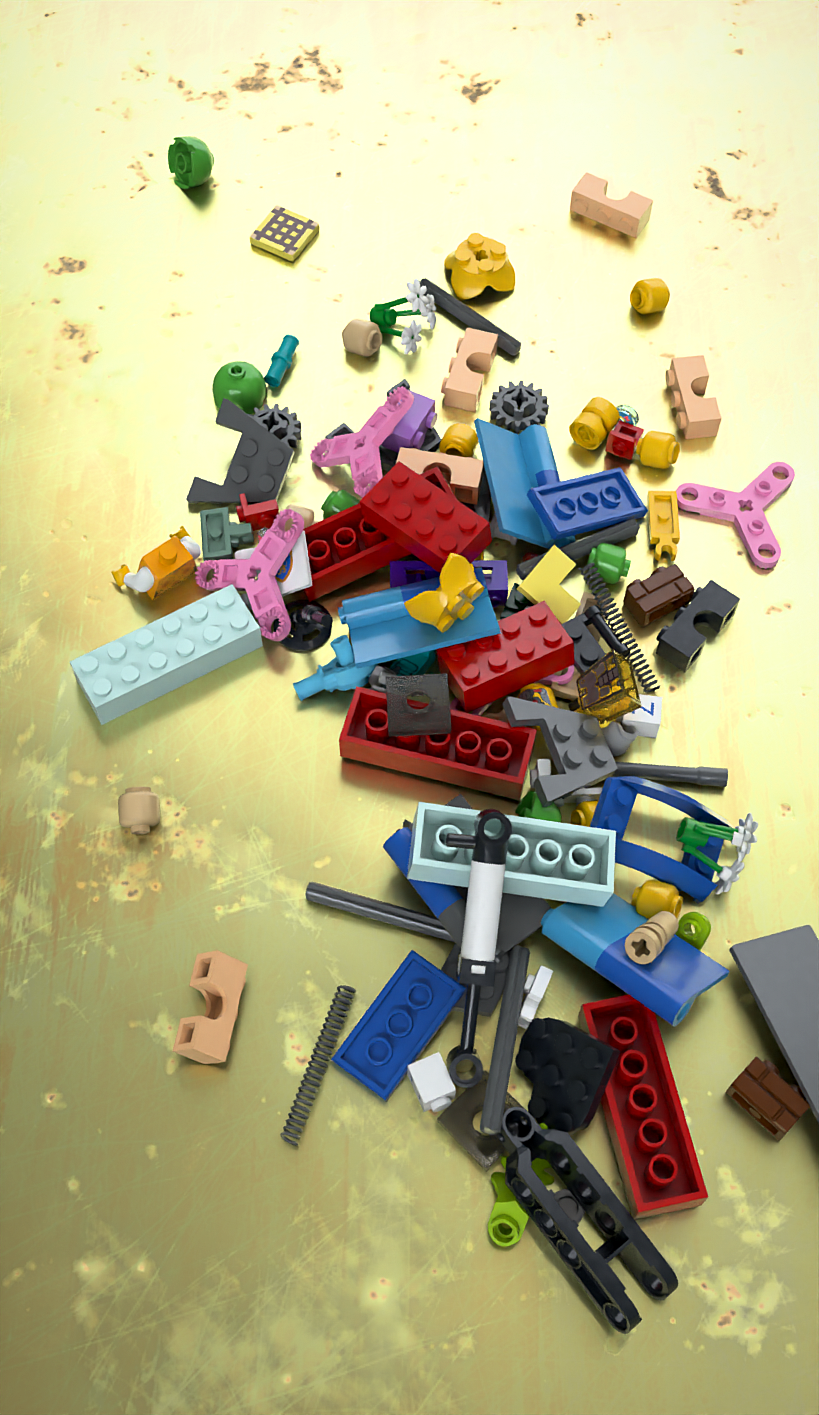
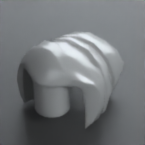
[368,665,399,695]
[601,721,638,757]

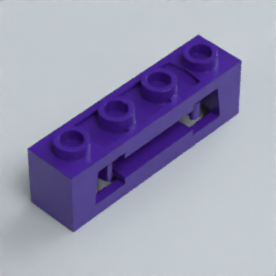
[390,560,508,608]

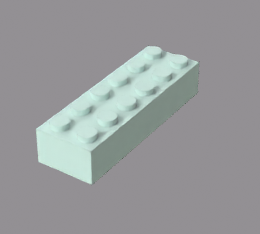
[70,584,263,725]
[407,802,616,907]

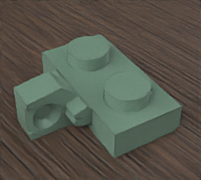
[200,507,254,561]

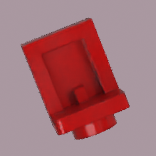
[605,420,644,460]
[236,493,279,531]

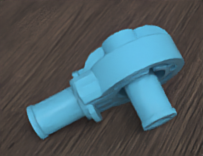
[293,635,378,701]

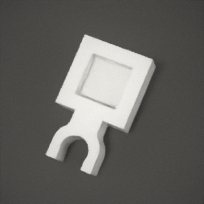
[518,965,553,1029]

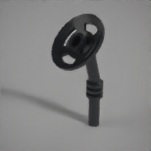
[274,600,333,652]

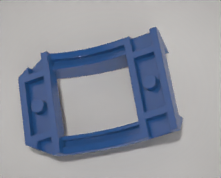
[590,776,733,903]

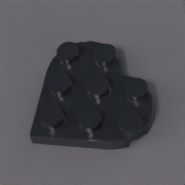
[515,1017,621,1135]

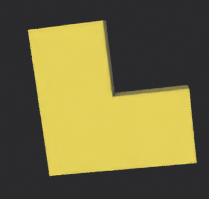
[517,545,581,624]

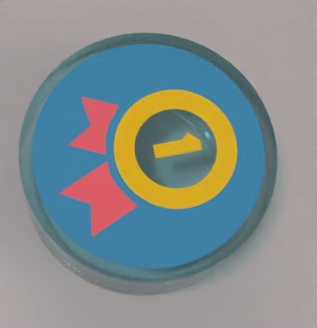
[614,404,639,427]

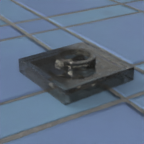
[385,674,452,737]
[437,1070,536,1172]

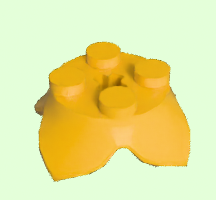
[444,233,516,301]
[404,553,484,633]

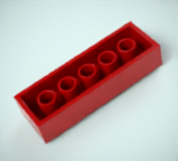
[303,467,458,602]
[339,686,537,800]
[578,995,708,1220]

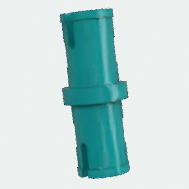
[264,334,300,387]

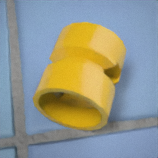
[569,397,620,450]

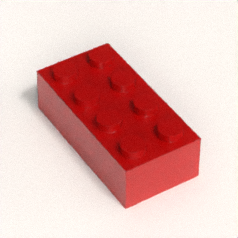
[360,461,492,573]
[436,601,574,713]

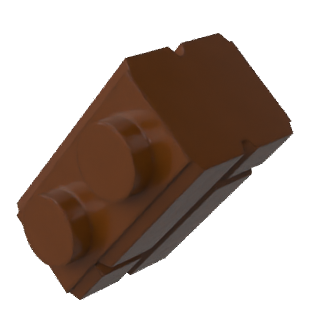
[623,564,695,627]
[725,1056,810,1141]

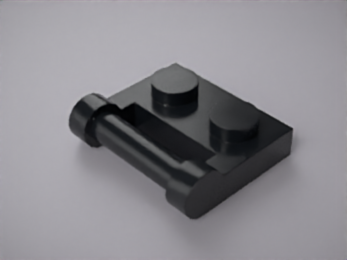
[561,605,631,678]

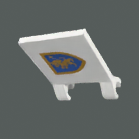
[235,530,313,610]

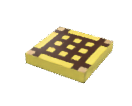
[249,205,320,262]

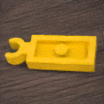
[647,491,680,561]

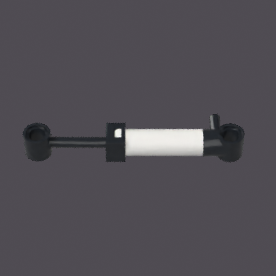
[445,808,512,1088]

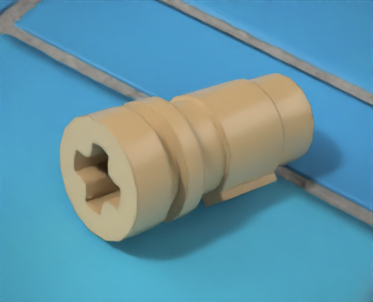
[625,911,679,964]

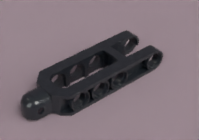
[496,1107,678,1334]

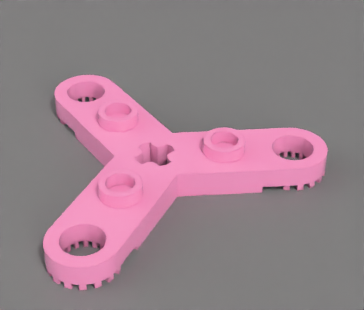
[310,386,414,498]
[676,462,795,569]
[195,509,304,641]

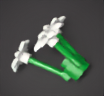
[370,278,437,354]
[676,813,758,894]

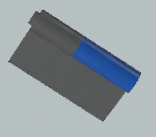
[383,794,551,968]

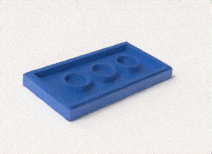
[527,467,648,540]
[331,950,467,1102]

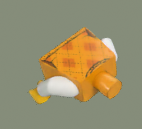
[111,526,201,600]

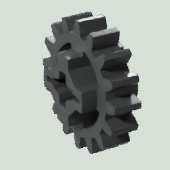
[489,380,549,434]
[248,404,302,448]

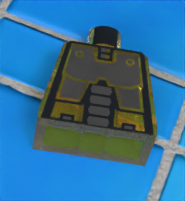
[568,649,642,724]

